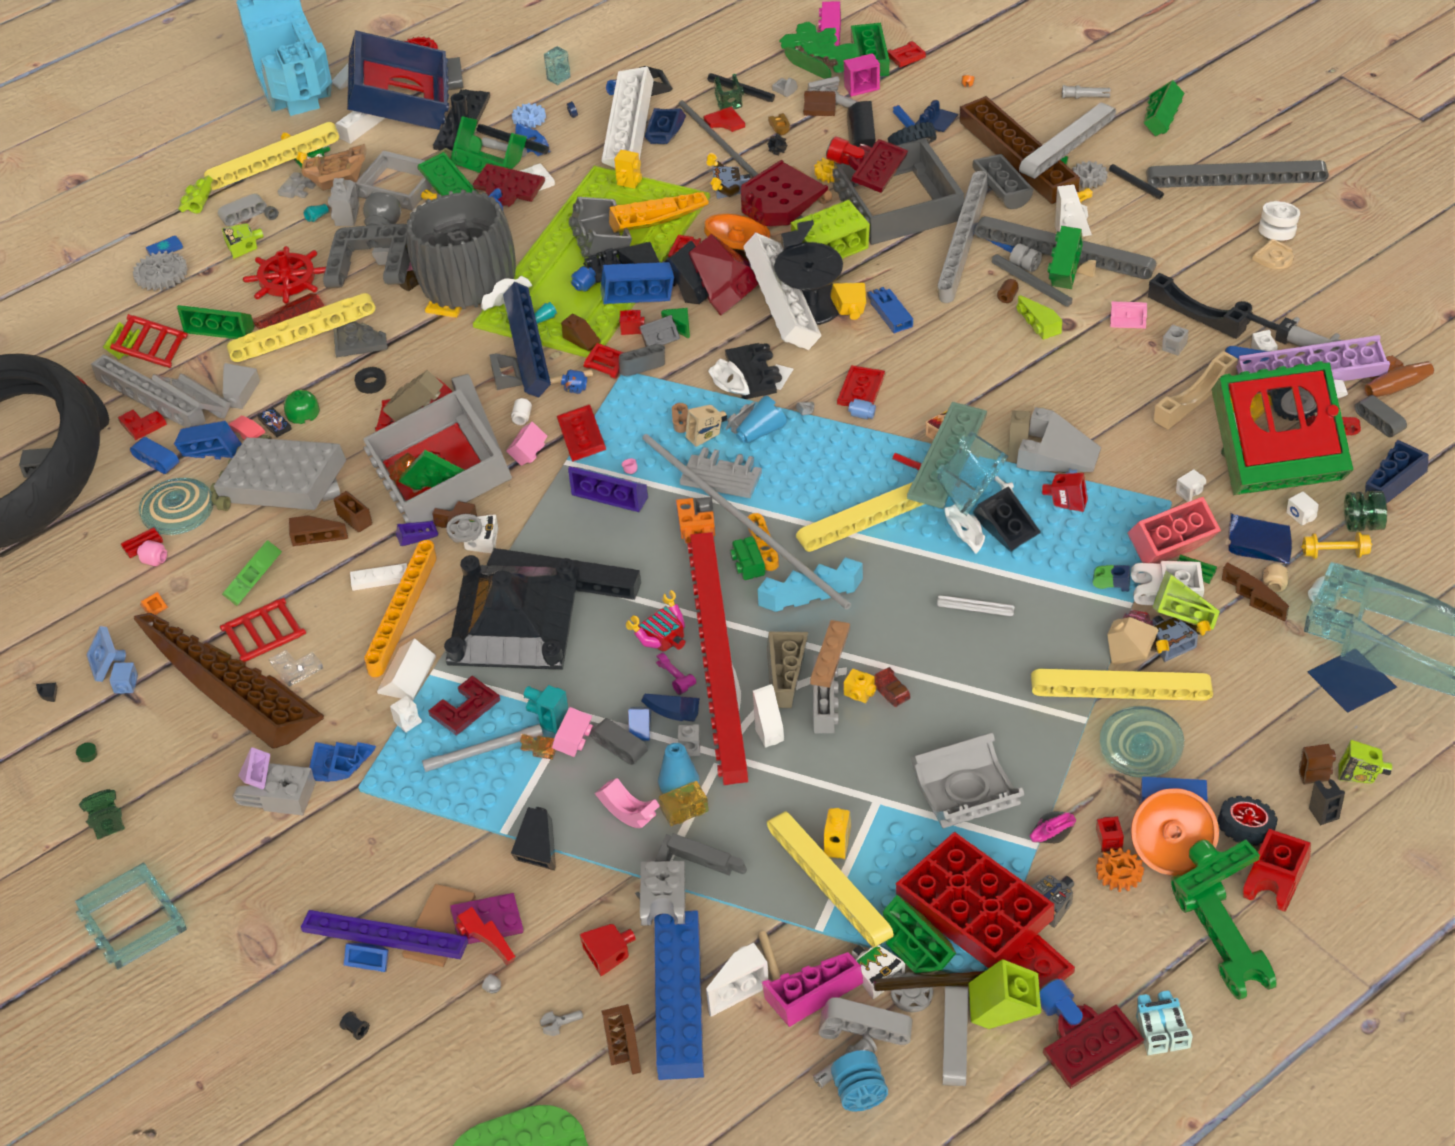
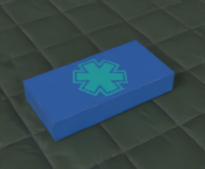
[146,235,183,256]

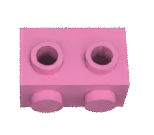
[506,422,547,466]
[552,707,593,757]

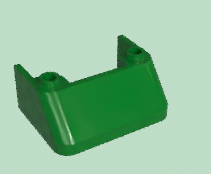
[451,116,527,173]

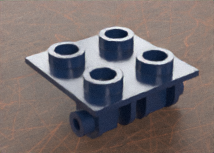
[916,100,958,132]

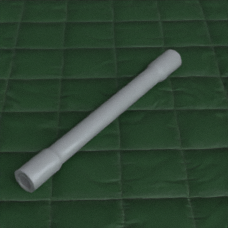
[422,724,543,772]

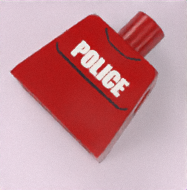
[1042,473,1088,512]

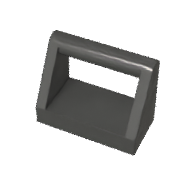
[489,353,523,390]

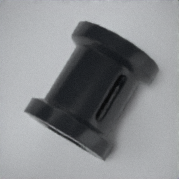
[339,1011,370,1040]

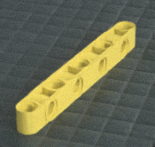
[227,293,376,362]

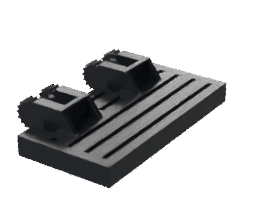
[725,343,782,399]

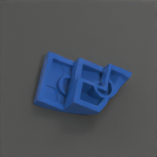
[309,742,376,782]

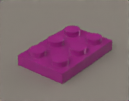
[450,893,523,944]

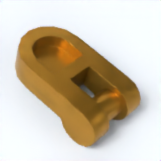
[768,113,790,135]

